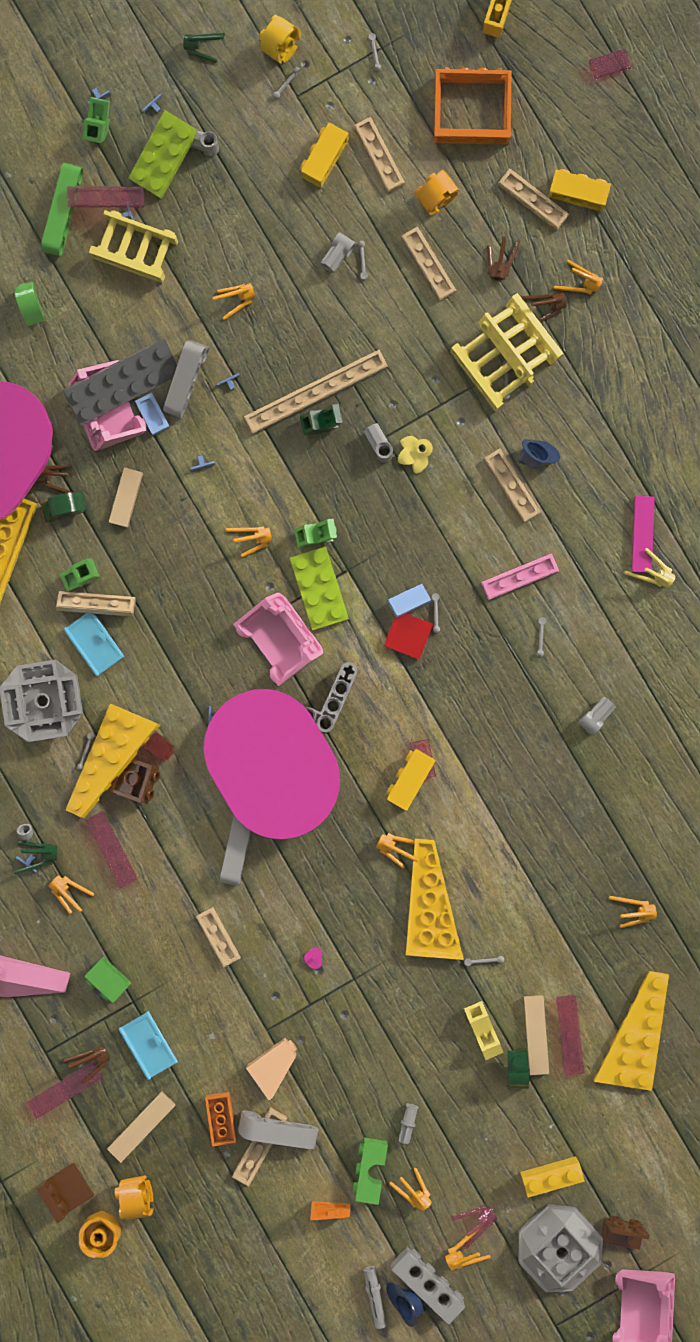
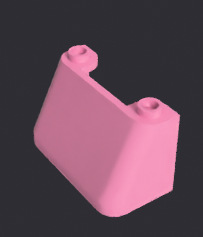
[69,360,146,451]
[233,593,323,686]
[613,1269,675,1342]

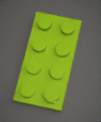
[129,110,198,199]
[290,546,349,631]

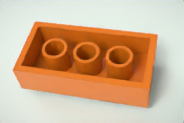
[205,1092,237,1147]

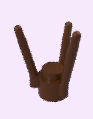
[487,236,520,280]
[520,293,567,322]
[36,464,72,494]
[62,1045,110,1084]

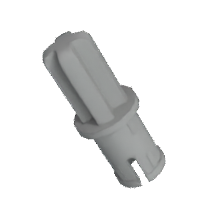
[398,1103,419,1144]

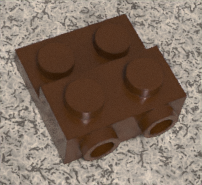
[108,759,160,804]

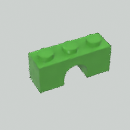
[352,1138,388,1205]

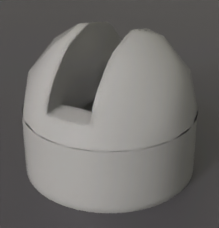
[17,824,33,841]

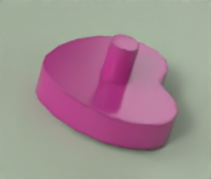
[304,948,322,969]

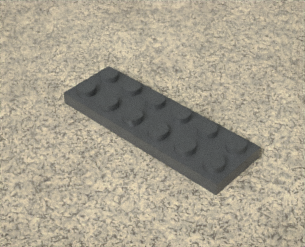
[62,338,177,426]

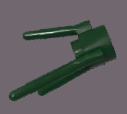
[183,33,225,62]
[14,841,57,874]

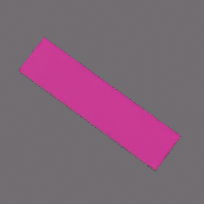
[631,496,655,573]

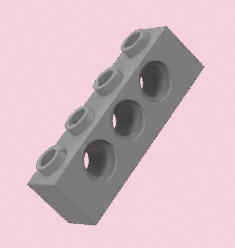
[391,1247,465,1324]

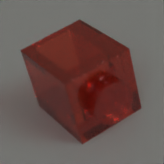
[144,731,175,761]

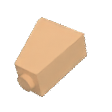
[246,1038,297,1100]

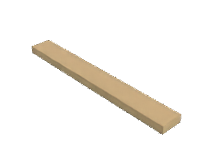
[244,350,388,435]

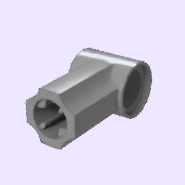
[190,131,219,156]
[321,232,356,273]
[363,423,393,463]
[578,696,616,736]

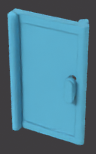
[63,613,124,676]
[118,1011,178,1080]

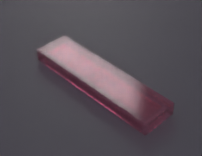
[67,186,145,208]
[85,811,139,888]
[556,995,584,1075]
[26,1061,104,1119]

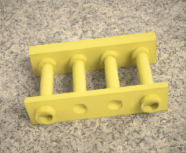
[89,210,178,284]
[478,293,564,383]
[450,332,534,412]

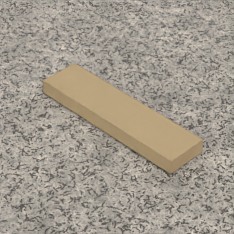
[354,117,405,193]
[498,169,569,231]
[401,226,456,301]
[483,449,541,523]
[56,591,136,617]
[523,995,549,1075]
[107,1091,176,1163]
[232,1107,287,1187]

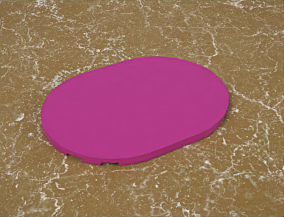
[0,381,53,520]
[204,689,340,839]

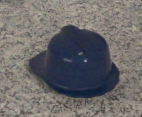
[518,439,560,469]
[386,1282,426,1327]

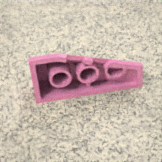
[0,956,70,997]

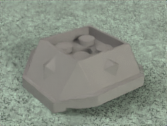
[0,660,83,742]
[518,1204,603,1292]

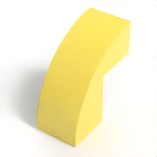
[464,1001,504,1060]

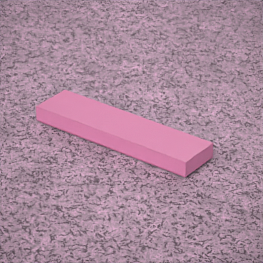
[481,554,559,600]

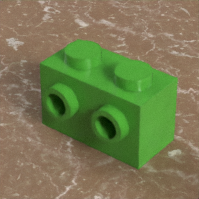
[85,957,131,1003]

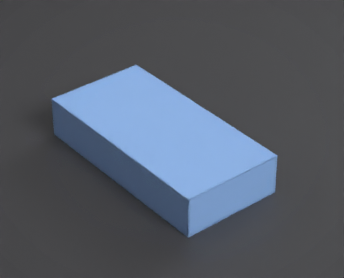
[135,392,170,436]
[388,584,431,618]

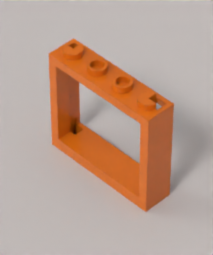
[434,67,512,145]

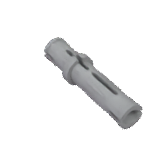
[363,1266,387,1329]

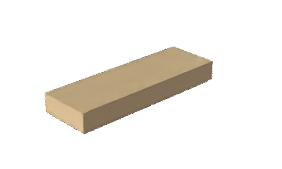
[109,468,143,528]
[196,907,241,968]

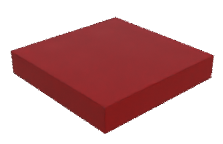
[384,614,433,660]

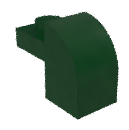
[300,404,343,435]
[41,492,87,522]
[506,1050,529,1090]

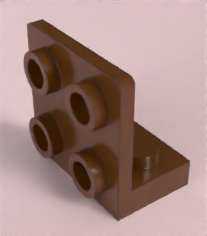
[37,1163,94,1223]
[601,1216,649,1250]

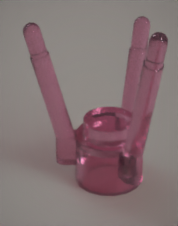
[452,1205,498,1249]

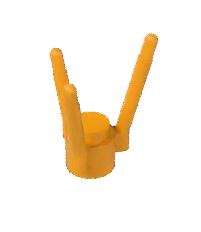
[553,260,603,295]
[212,283,255,320]
[225,526,272,557]
[376,833,418,868]
[48,875,94,914]
[609,896,657,928]
[389,1168,432,1212]
[445,1226,490,1271]

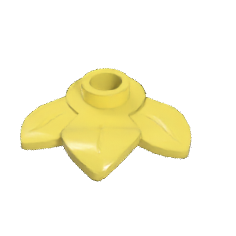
[398,436,433,474]

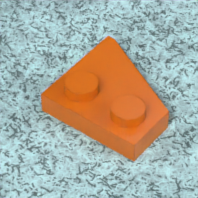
[310,1201,350,1220]

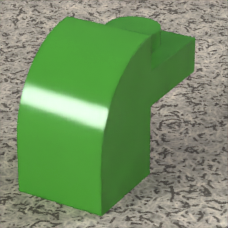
[82,97,110,143]
[14,282,45,327]
[294,519,337,548]
[60,558,100,592]

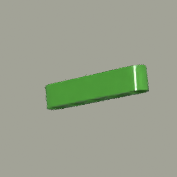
[41,163,83,257]

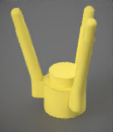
[625,548,675,588]

